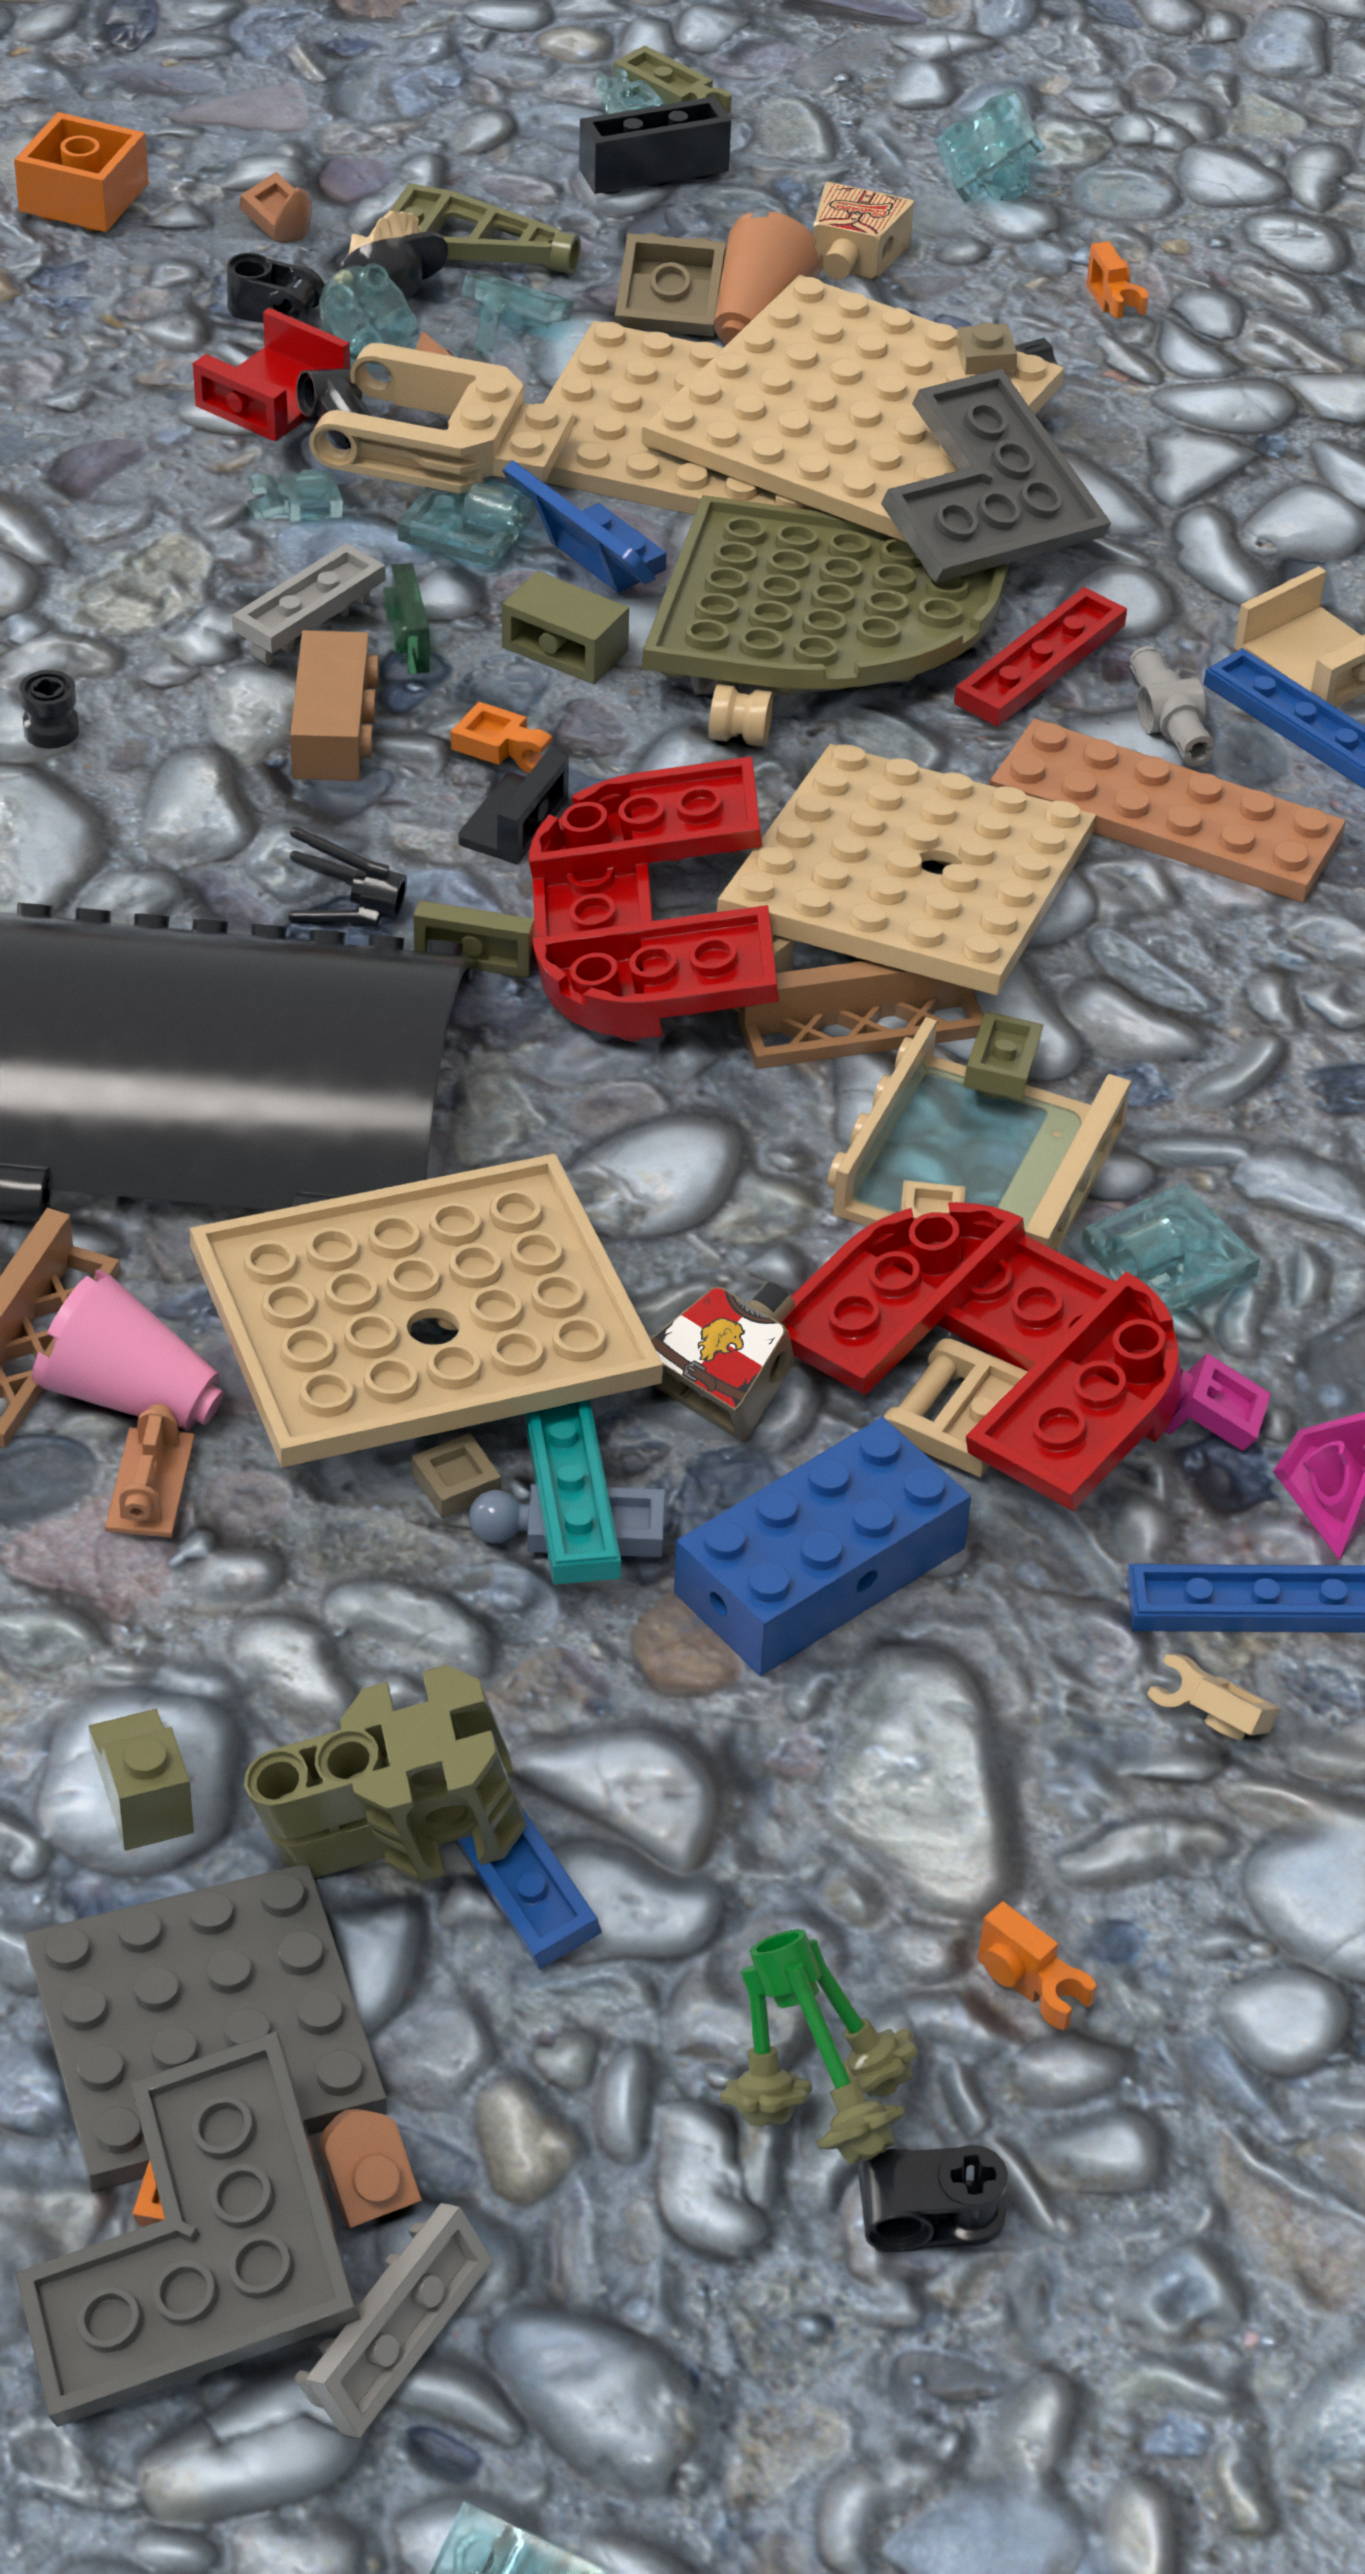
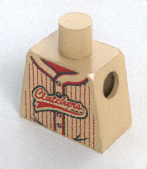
[813,181,914,280]

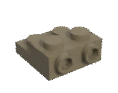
[615,233,726,337]

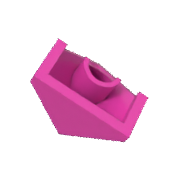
[1273,1412,1365,1561]

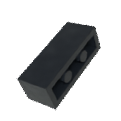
[579,96,731,194]

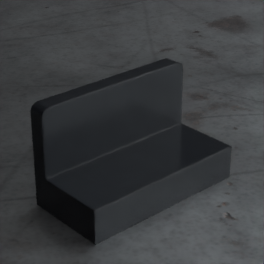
[458,749,569,865]

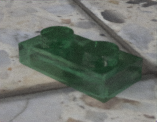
[383,563,430,674]

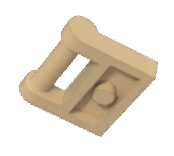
[883,1338,1028,1478]

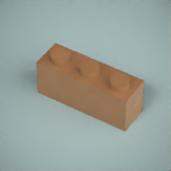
[290,630,379,781]

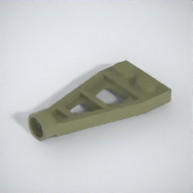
[388,183,581,275]

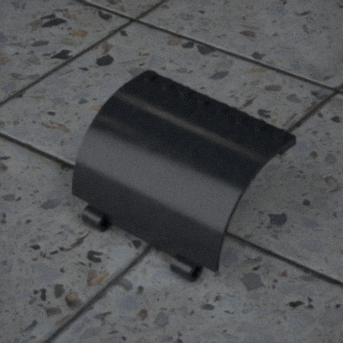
[0,902,477,1223]

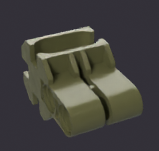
[244,1665,527,1882]

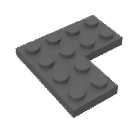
[881,369,1111,583]
[15,2031,361,2427]

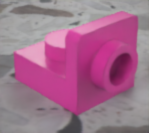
[1165,1353,1271,1451]

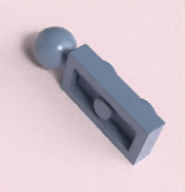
[469,1484,665,1557]

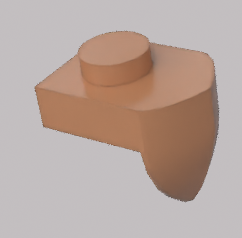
[239,172,312,242]
[318,2109,421,2228]

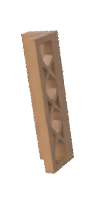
[738,961,983,1069]
[0,1208,120,1448]

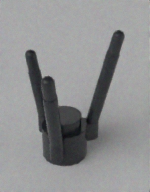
[288,827,407,927]

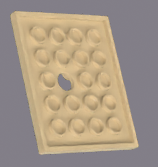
[543,321,822,515]
[716,744,1096,996]
[190,1154,663,1468]

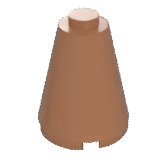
[714,212,823,345]

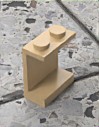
[1234,566,1365,707]

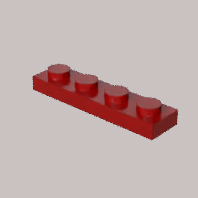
[954,587,1128,727]

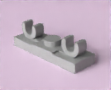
[232,543,386,666]
[294,2203,493,2438]

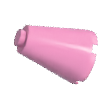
[32,1269,224,1431]

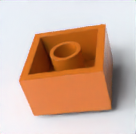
[14,112,149,232]

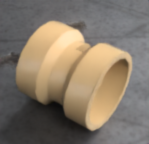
[708,684,773,747]

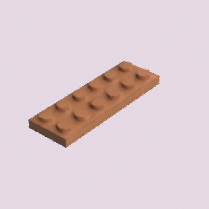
[990,718,1346,903]

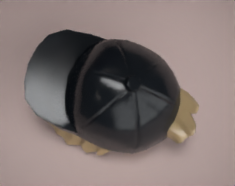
[331,211,448,309]

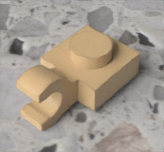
[1147,1654,1281,1740]

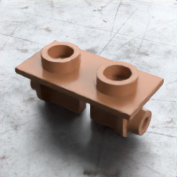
[105,1404,195,1538]

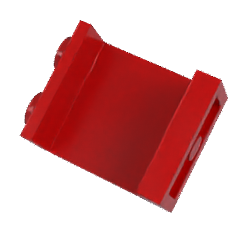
[193,308,350,442]

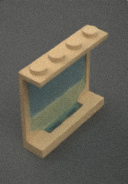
[827,1017,1131,1252]

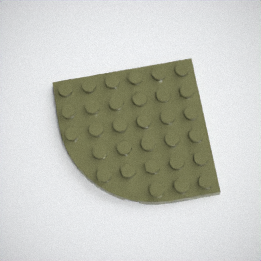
[642,495,1011,693]

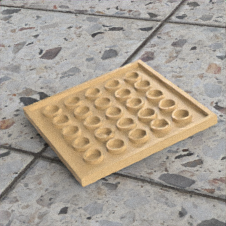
[642,275,1065,542]

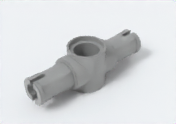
[1129,646,1215,766]

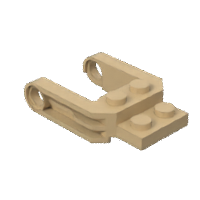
[309,343,573,494]

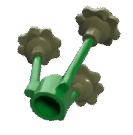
[720,1929,918,2165]

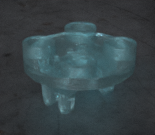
[319,263,417,365]

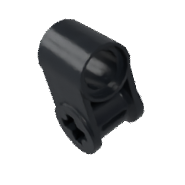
[227,252,326,323]
[858,2145,1008,2252]

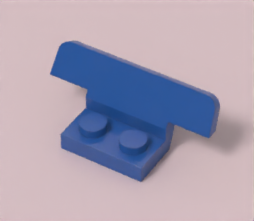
[502,460,667,593]

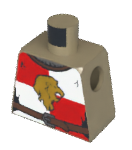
[650,1282,795,1443]

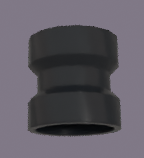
[19,670,79,749]

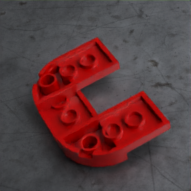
[529,756,779,1041]
[781,1202,1181,1512]

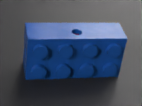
[674,1416,971,1676]

